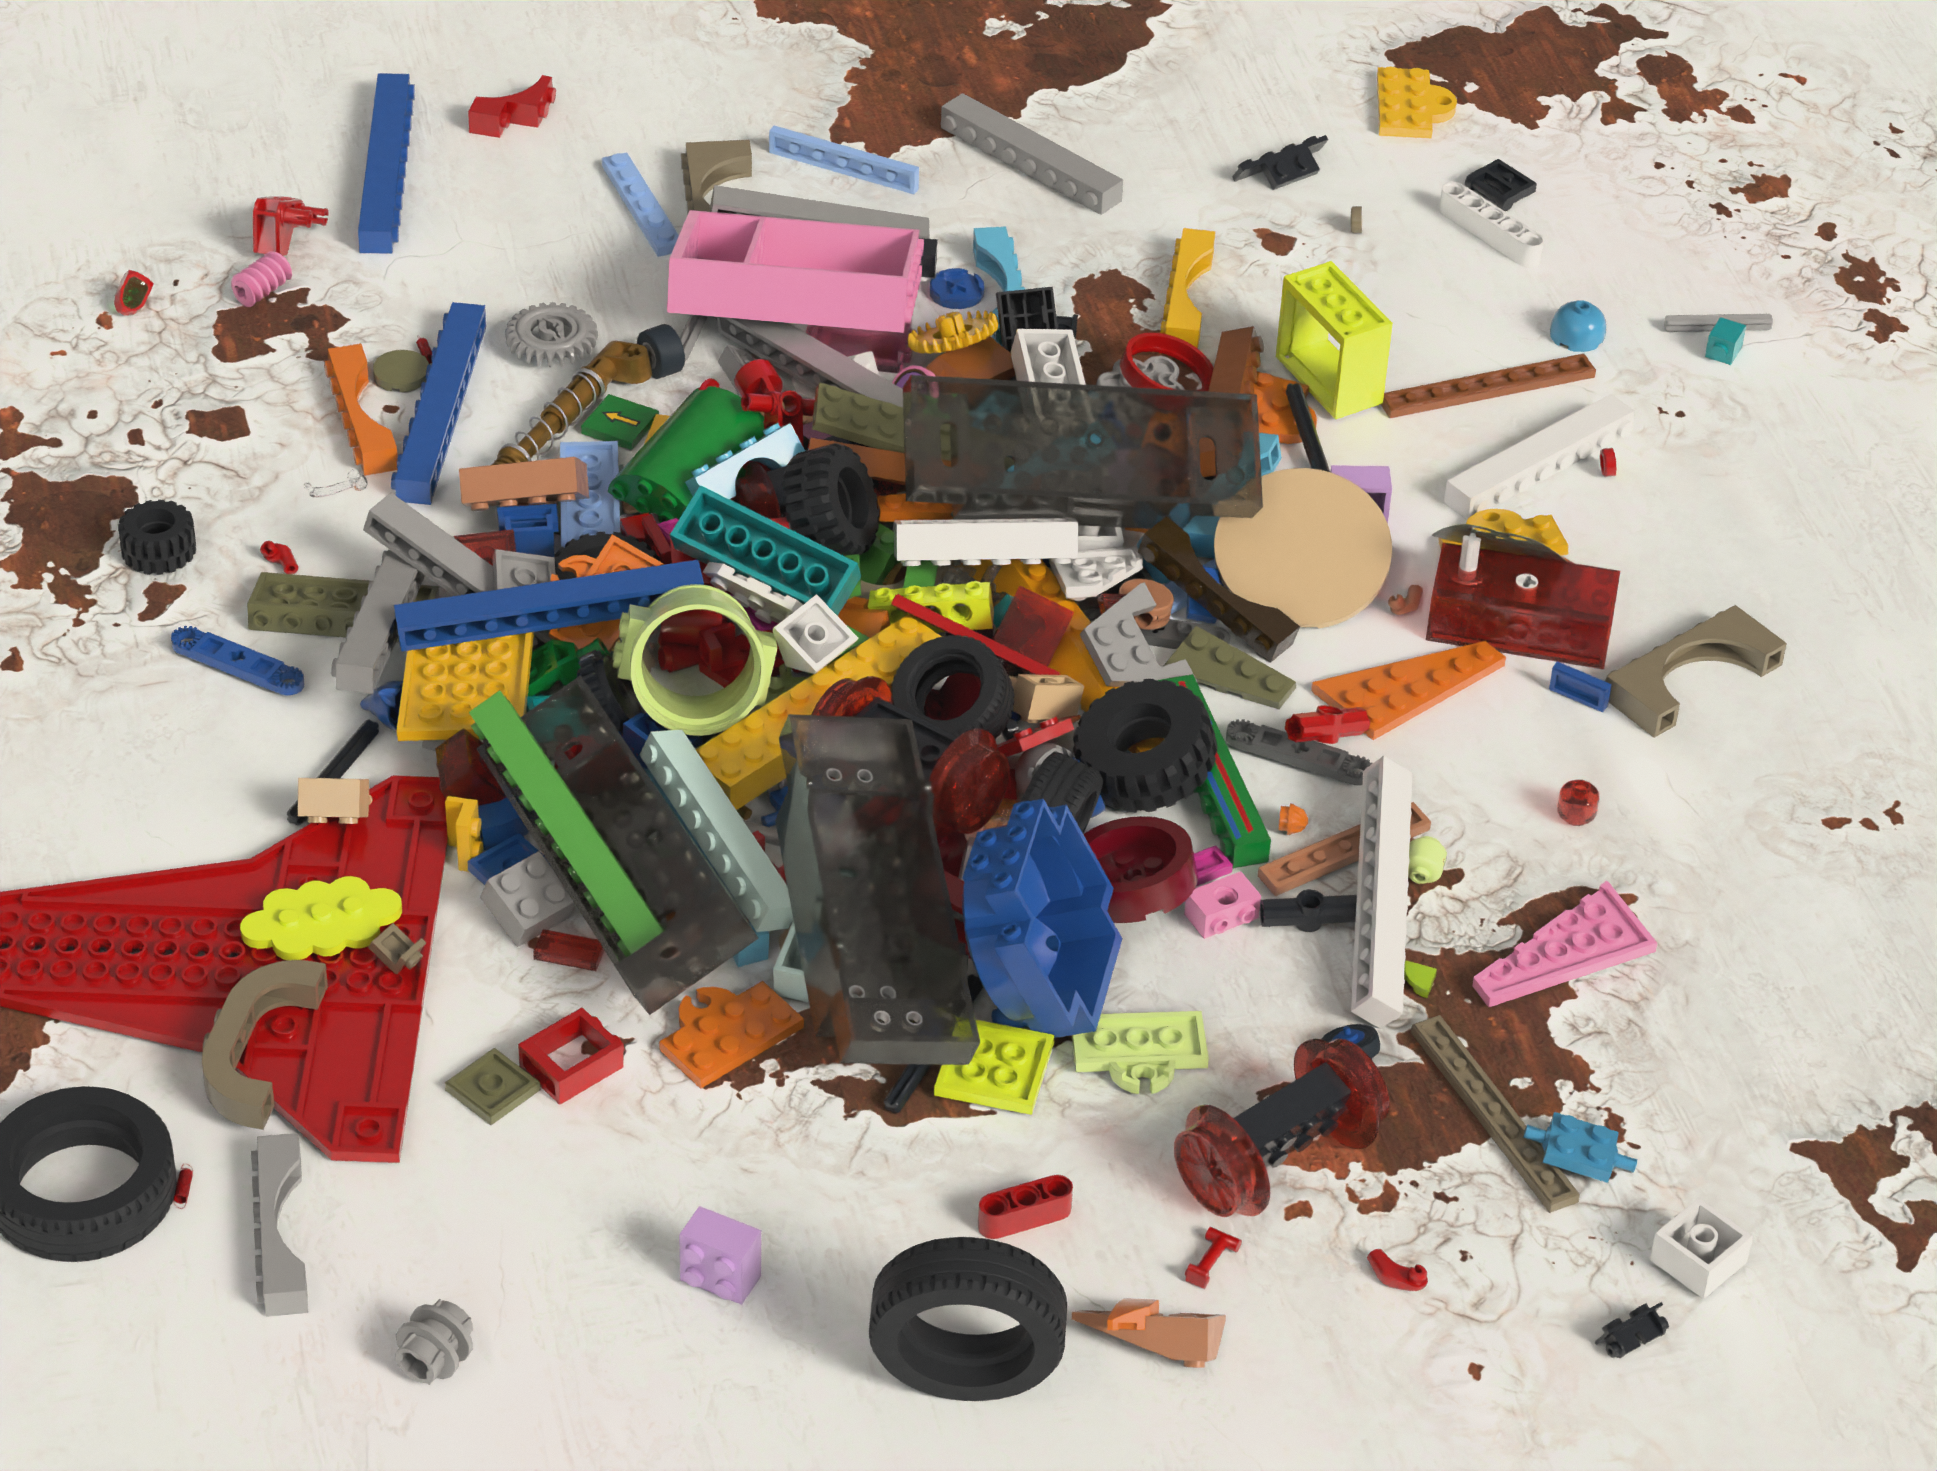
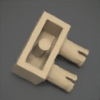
[1009,674,1084,723]
[298,778,373,824]

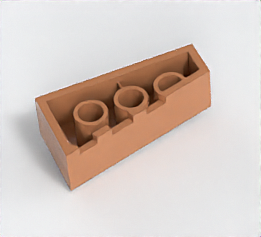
[459,457,589,511]

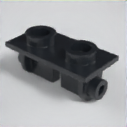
[1595,1302,1669,1358]

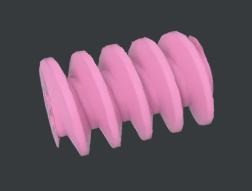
[231,252,292,307]

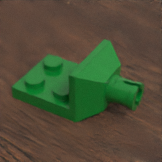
[528,638,611,696]

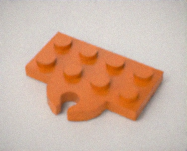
[1244,371,1317,444]
[549,534,664,653]
[659,981,804,1089]

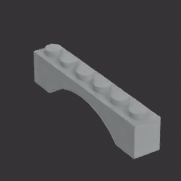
[251,1133,308,1317]

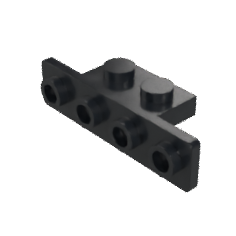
[1232,135,1329,190]

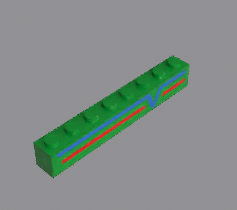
[1158,674,1271,868]

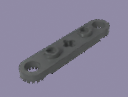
[1084,608,1230,649]
[1226,719,1372,785]

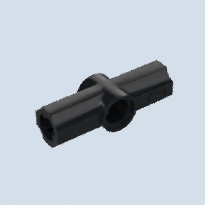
[1260,889,1357,932]

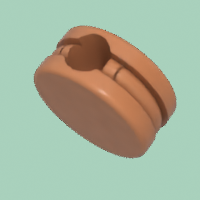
[1117,579,1174,630]

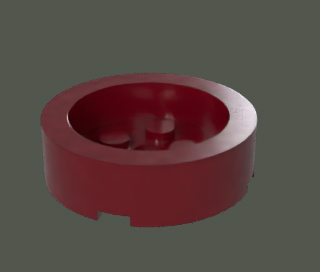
[1083,816,1198,923]

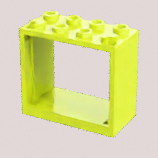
[1275,261,1393,419]

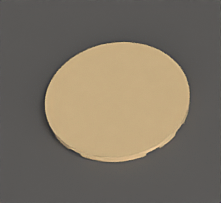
[1214,468,1392,629]

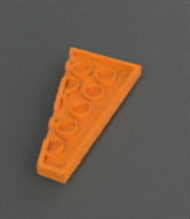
[1311,641,1506,740]

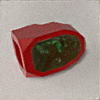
[114,270,154,316]

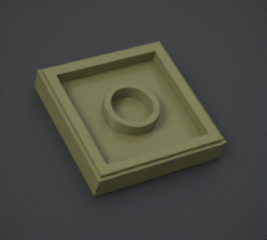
[445,1048,541,1125]

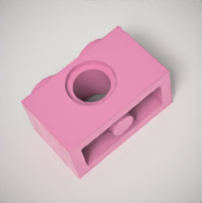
[1184,871,1261,939]

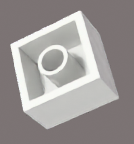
[1650,1198,1753,1299]

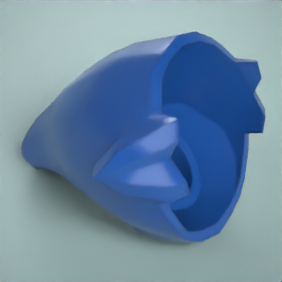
[360,681,403,730]

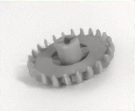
[505,302,598,367]

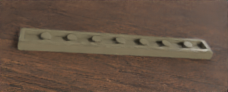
[1411,1015,1580,1213]

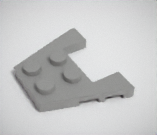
[1080,582,1198,687]

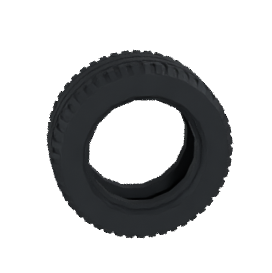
[890,635,1014,753]
[1020,753,1103,834]

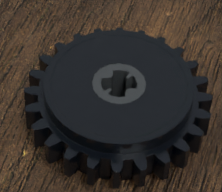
[577,650,642,742]

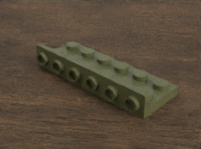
[247,572,439,642]

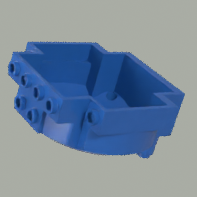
[962,798,1123,1038]

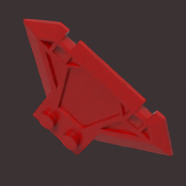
[976,715,1081,768]

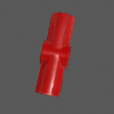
[1284,705,1370,744]

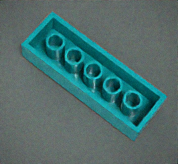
[670,485,861,616]

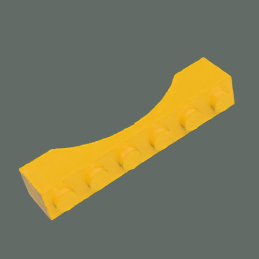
[1160,228,1216,349]

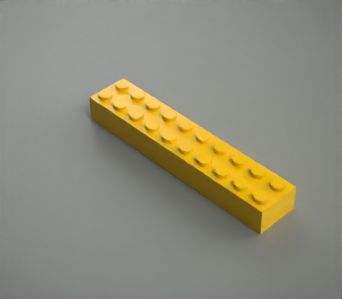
[695,614,942,810]

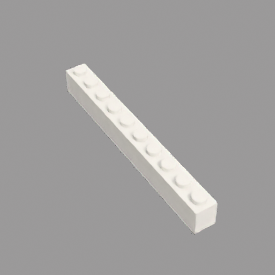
[1351,755,1413,1029]

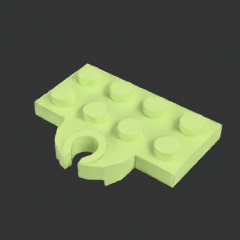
[1071,1011,1209,1094]

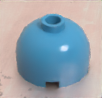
[1550,300,1606,352]

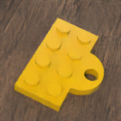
[1377,66,1457,138]
[1439,509,1568,574]

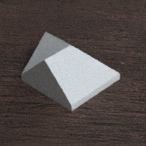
[773,594,859,674]

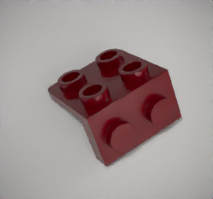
[924,673,981,720]

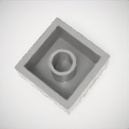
[480,851,577,947]

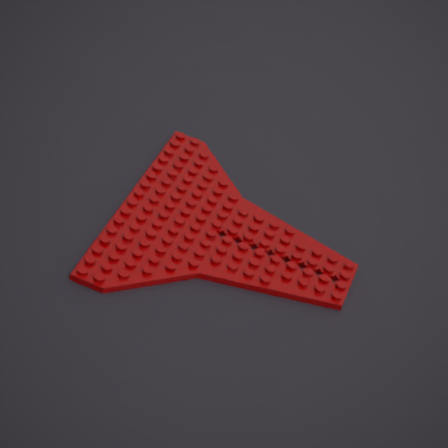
[0,775,456,1163]

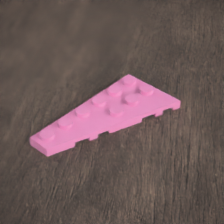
[1472,881,1657,1008]

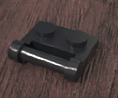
[1465,159,1537,211]

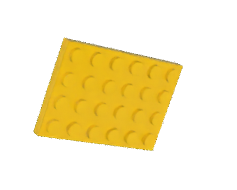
[396,632,534,741]

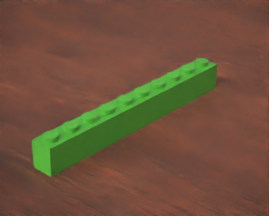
[469,690,672,964]

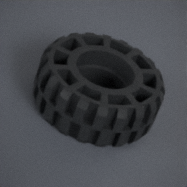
[1073,679,1217,813]

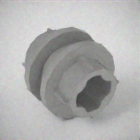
[395,1299,473,1385]

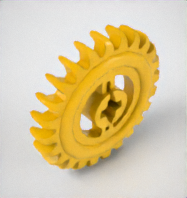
[907,310,999,354]

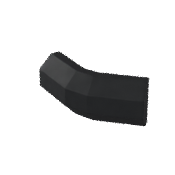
[996,286,1058,416]

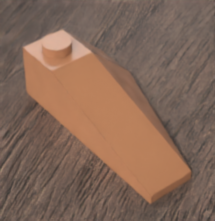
[1072,1310,1226,1368]

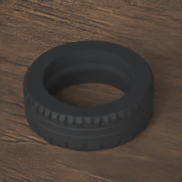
[0,1086,177,1262]
[869,1237,1067,1401]

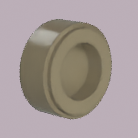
[1351,206,1362,233]

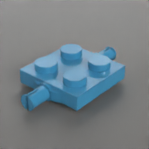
[1523,1112,1638,1183]

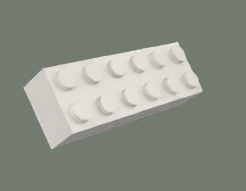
[894,518,1078,566]

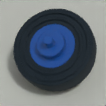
[1320,1024,1380,1067]

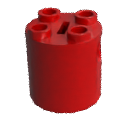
[651,591,728,647]

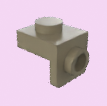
[368,923,426,974]

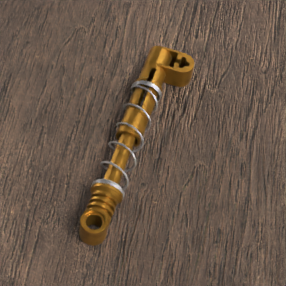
[490,341,652,506]

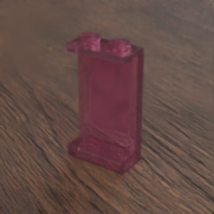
[806,319,917,373]

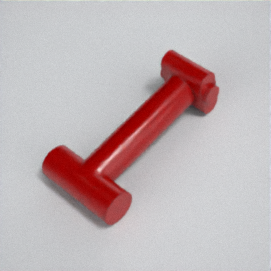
[1185,1227,1242,1289]

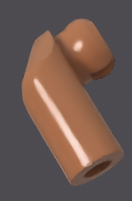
[1388,584,1423,615]

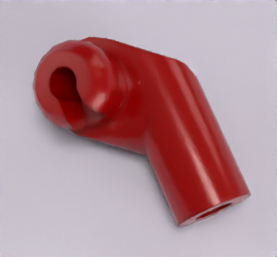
[260,541,298,574]

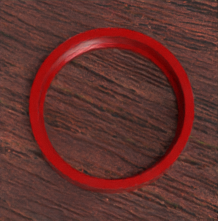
[1120,332,1214,409]

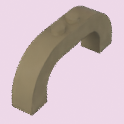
[202,960,328,1130]

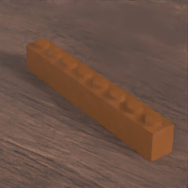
[1195,326,1264,478]

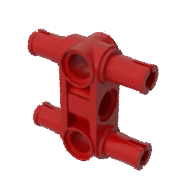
[741,390,815,472]

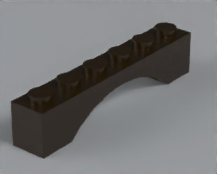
[1138,516,1300,663]

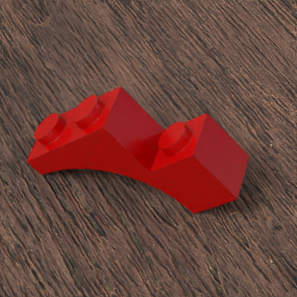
[468,75,556,138]

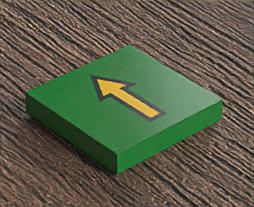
[581,394,659,450]

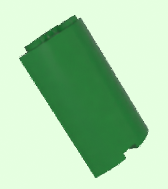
[608,386,766,523]

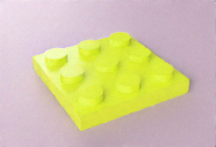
[934,1016,1054,1115]

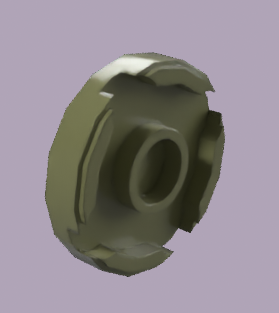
[373,350,429,392]

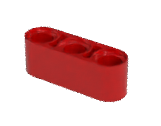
[978,1175,1073,1239]

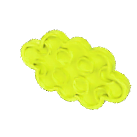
[240,876,402,960]

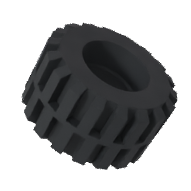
[118,499,196,575]

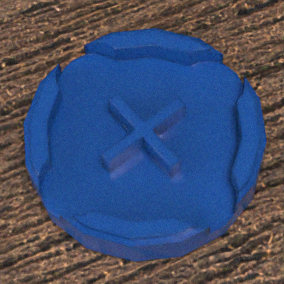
[930,268,984,309]

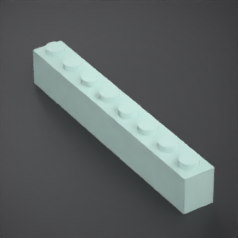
[640,730,801,932]

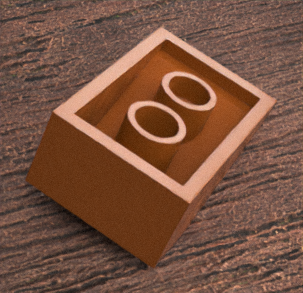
[925,336,1016,417]

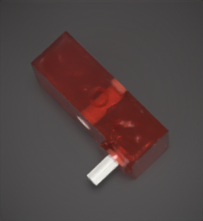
[1426,533,1620,669]

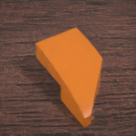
[1107,1298,1159,1330]

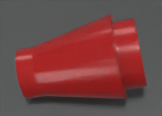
[658,643,703,673]

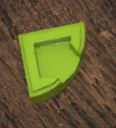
[1404,961,1437,998]

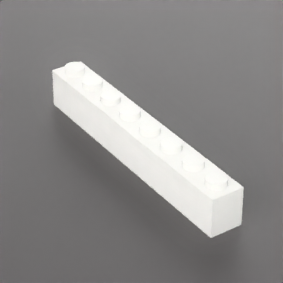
[1444,394,1635,520]

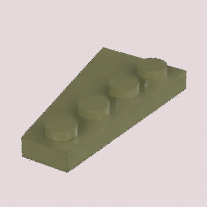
[1163,626,1296,709]

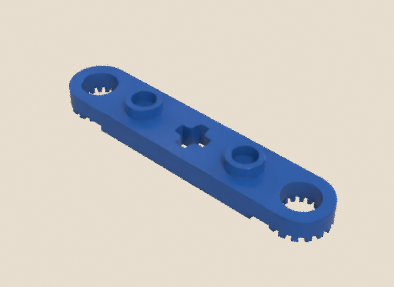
[171,626,304,696]

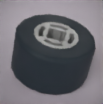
[637,324,685,379]

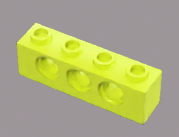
[868,581,994,633]

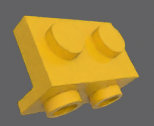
[445,796,483,872]

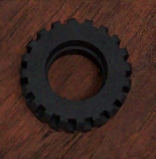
[782,443,879,556]

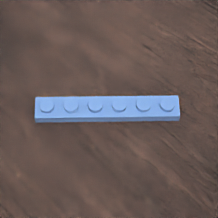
[769,126,919,194]
[602,152,679,257]

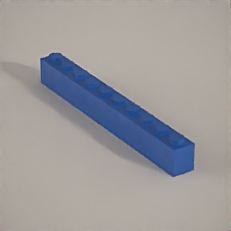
[358,73,415,254]
[391,302,486,505]
[394,560,704,652]

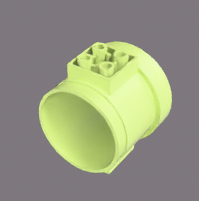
[612,584,777,736]

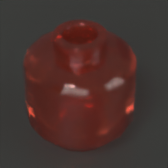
[1557,779,1600,826]

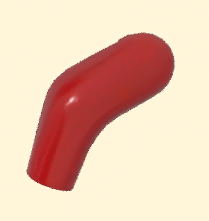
[1367,1249,1428,1291]

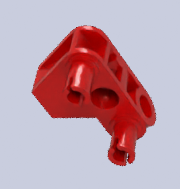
[253,196,329,256]

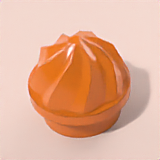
[1279,803,1308,835]

